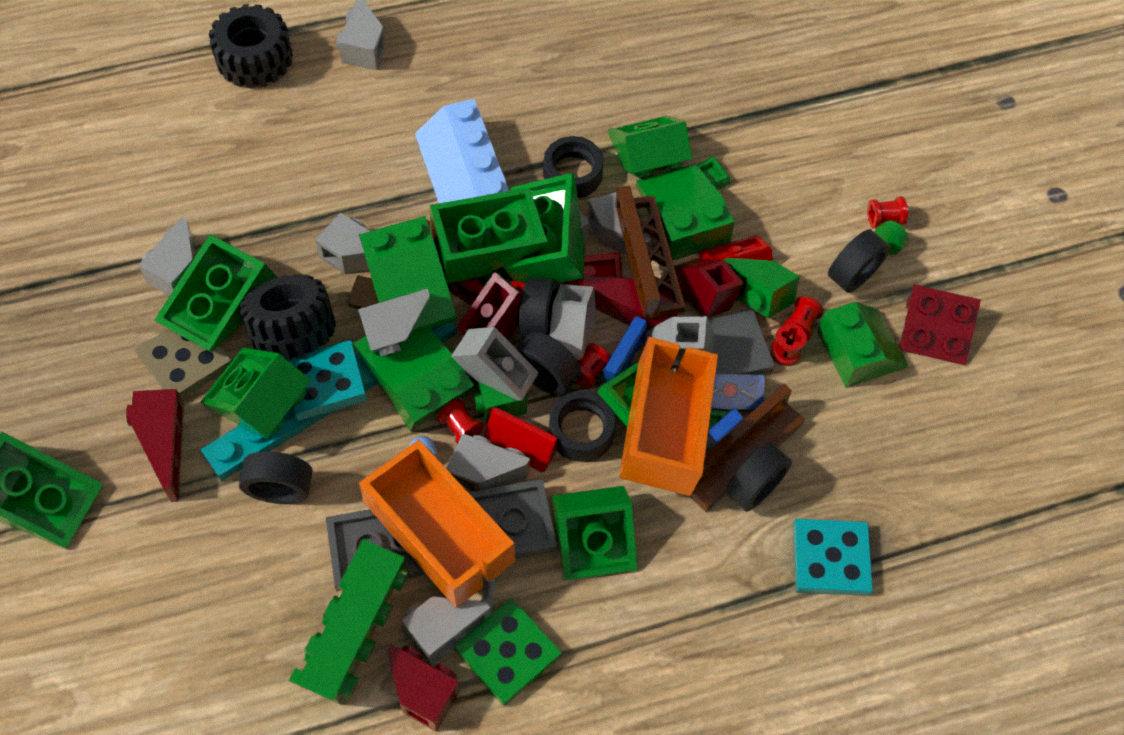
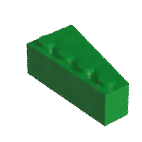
[288,539,409,704]

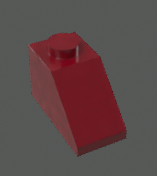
[456,272,522,340]

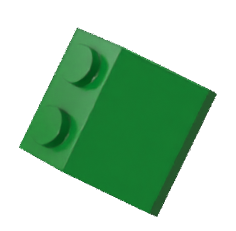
[608,115,692,177]
[817,302,908,387]
[552,486,637,580]

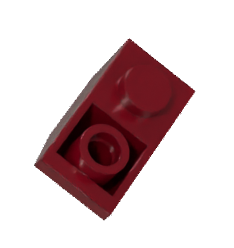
[674,259,744,318]
[387,644,460,732]

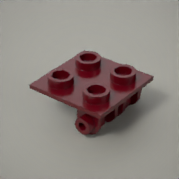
[899,284,981,365]

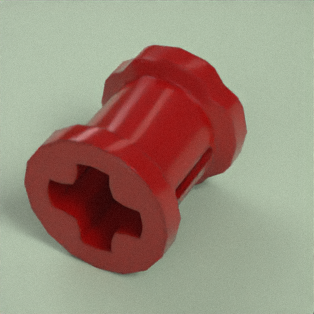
[867,196,908,229]
[783,297,824,341]
[771,323,807,366]
[575,343,611,389]
[437,399,483,444]

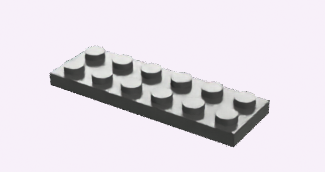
[326,479,557,592]

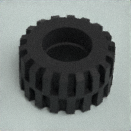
[209,4,293,88]
[240,274,336,360]

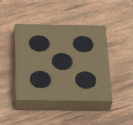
[135,329,232,399]

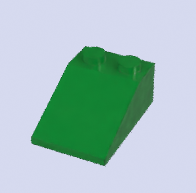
[636,163,734,261]
[504,173,585,283]
[430,187,548,284]
[359,216,457,333]
[154,234,278,353]
[353,328,474,431]
[200,347,311,438]
[0,431,103,549]

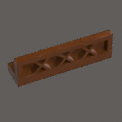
[615,186,685,319]
[689,384,805,512]

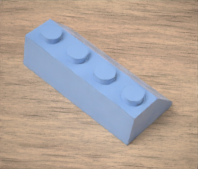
[415,99,509,203]

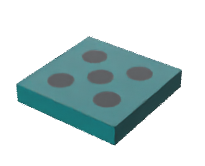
[288,340,368,421]
[793,518,872,596]

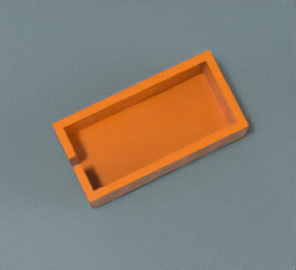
[619,337,718,496]
[359,440,515,608]

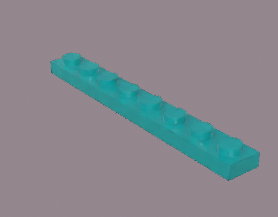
[200,322,457,482]

